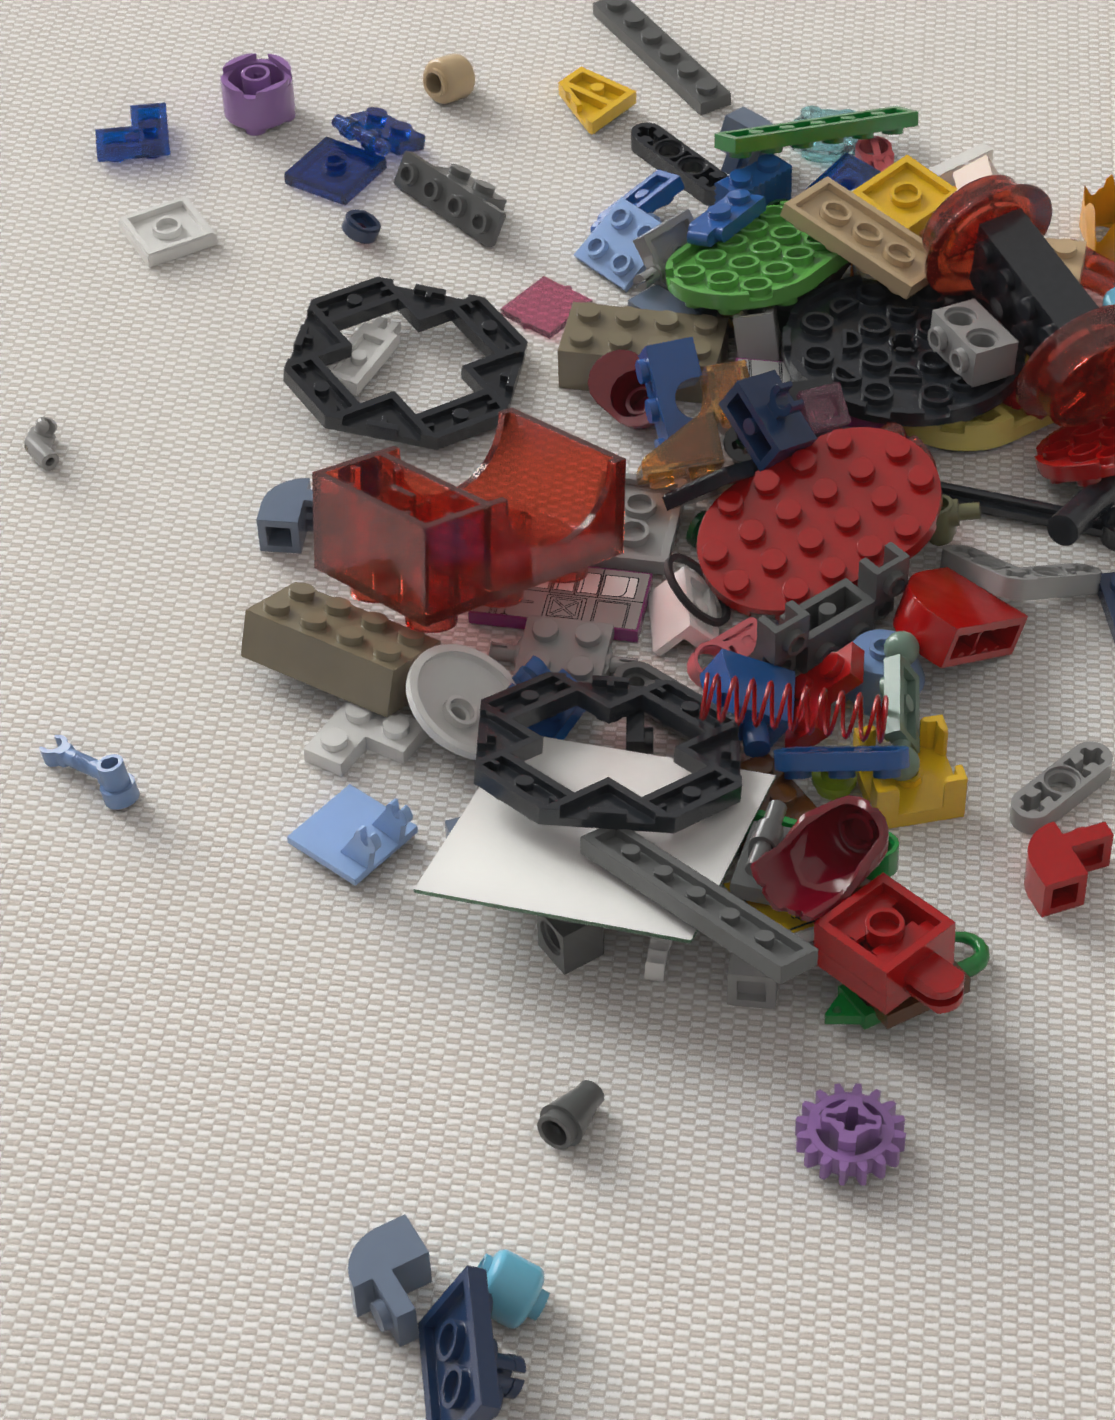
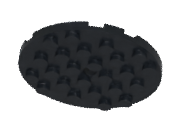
[781,275,1026,427]

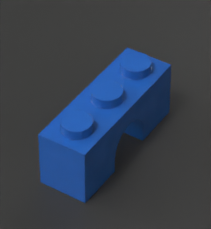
[635,337,722,473]

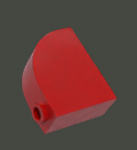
[893,567,1028,668]

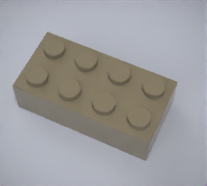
[557,302,729,404]
[241,582,441,718]

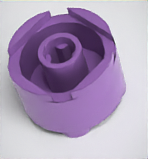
[220,53,296,136]

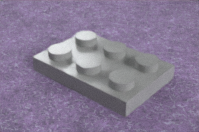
[583,471,688,575]

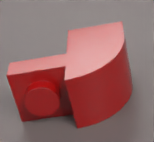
[1024,821,1114,918]

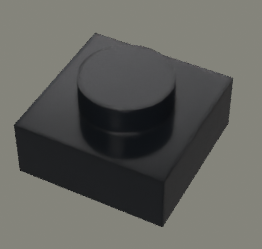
[626,710,654,754]

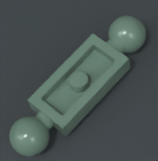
[879,631,920,781]

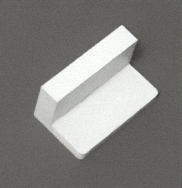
[648,566,719,656]

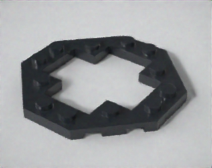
[283,277,528,450]
[474,672,742,834]

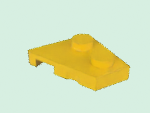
[558,67,636,135]

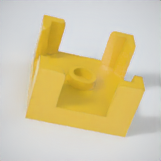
[852,155,962,236]
[853,714,968,829]

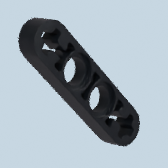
[631,122,728,206]

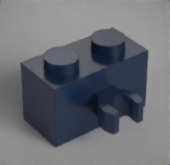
[718,370,817,472]

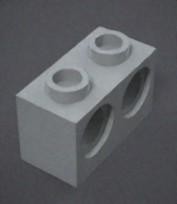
[928,299,1018,388]
[733,305,782,361]

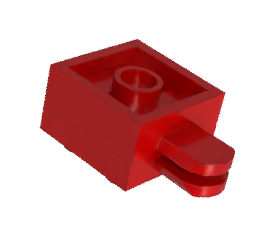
[814,872,965,1015]

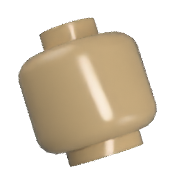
[423,53,475,104]

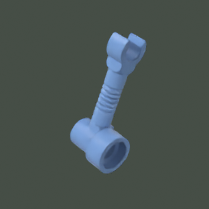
[39,735,140,810]

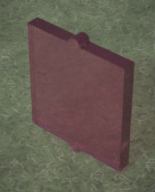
[501,276,593,339]

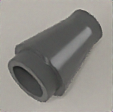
[537,1080,604,1150]

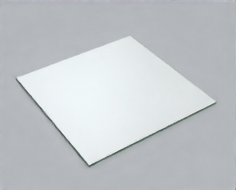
[414,737,776,944]

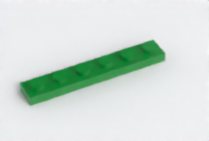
[714,106,919,159]

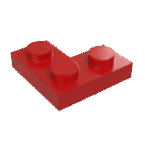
[785,642,865,748]

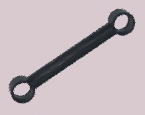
[940,481,1115,551]

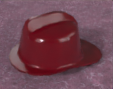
[588,349,655,429]

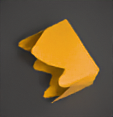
[1079,174,1115,269]

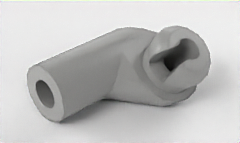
[24,416,59,471]

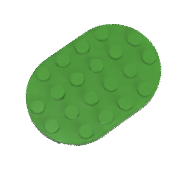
[665,201,849,315]

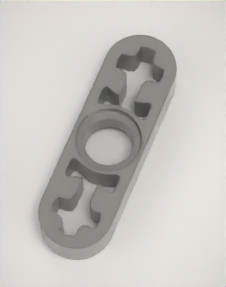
[1010,741,1113,834]

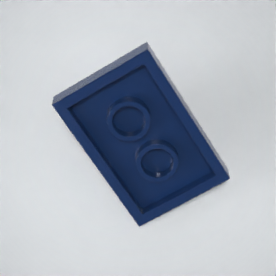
[418,1265,526,1420]

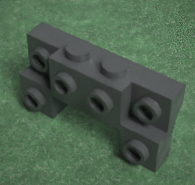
[748,542,910,674]

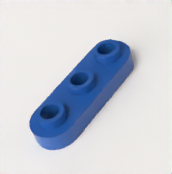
[774,746,910,779]

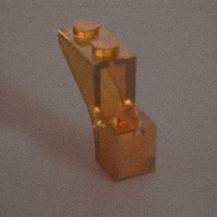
[636,360,749,489]

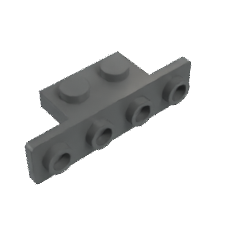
[394,151,507,247]

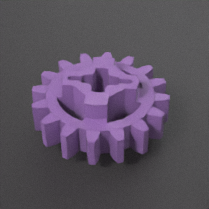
[795,1083,906,1186]

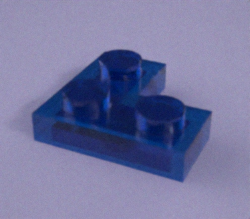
[95,102,171,162]

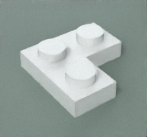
[303,701,428,777]

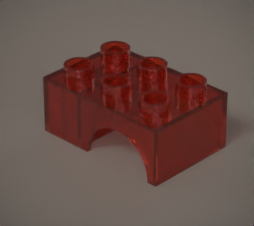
[312,407,626,633]

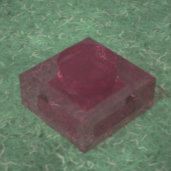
[796,382,851,434]

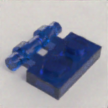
[331,107,426,156]

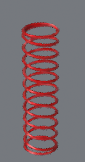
[699,672,889,744]

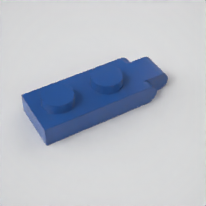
[591,169,685,233]
[687,189,766,247]

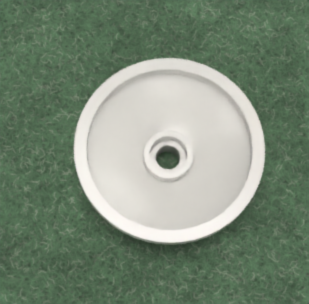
[406,644,516,760]

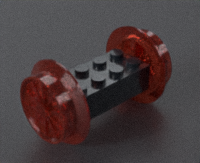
[922,174,1115,427]

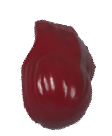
[751,795,889,922]

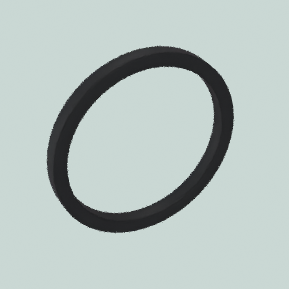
[664,553,731,627]

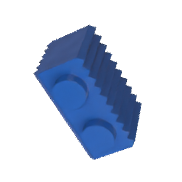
[714,154,792,206]

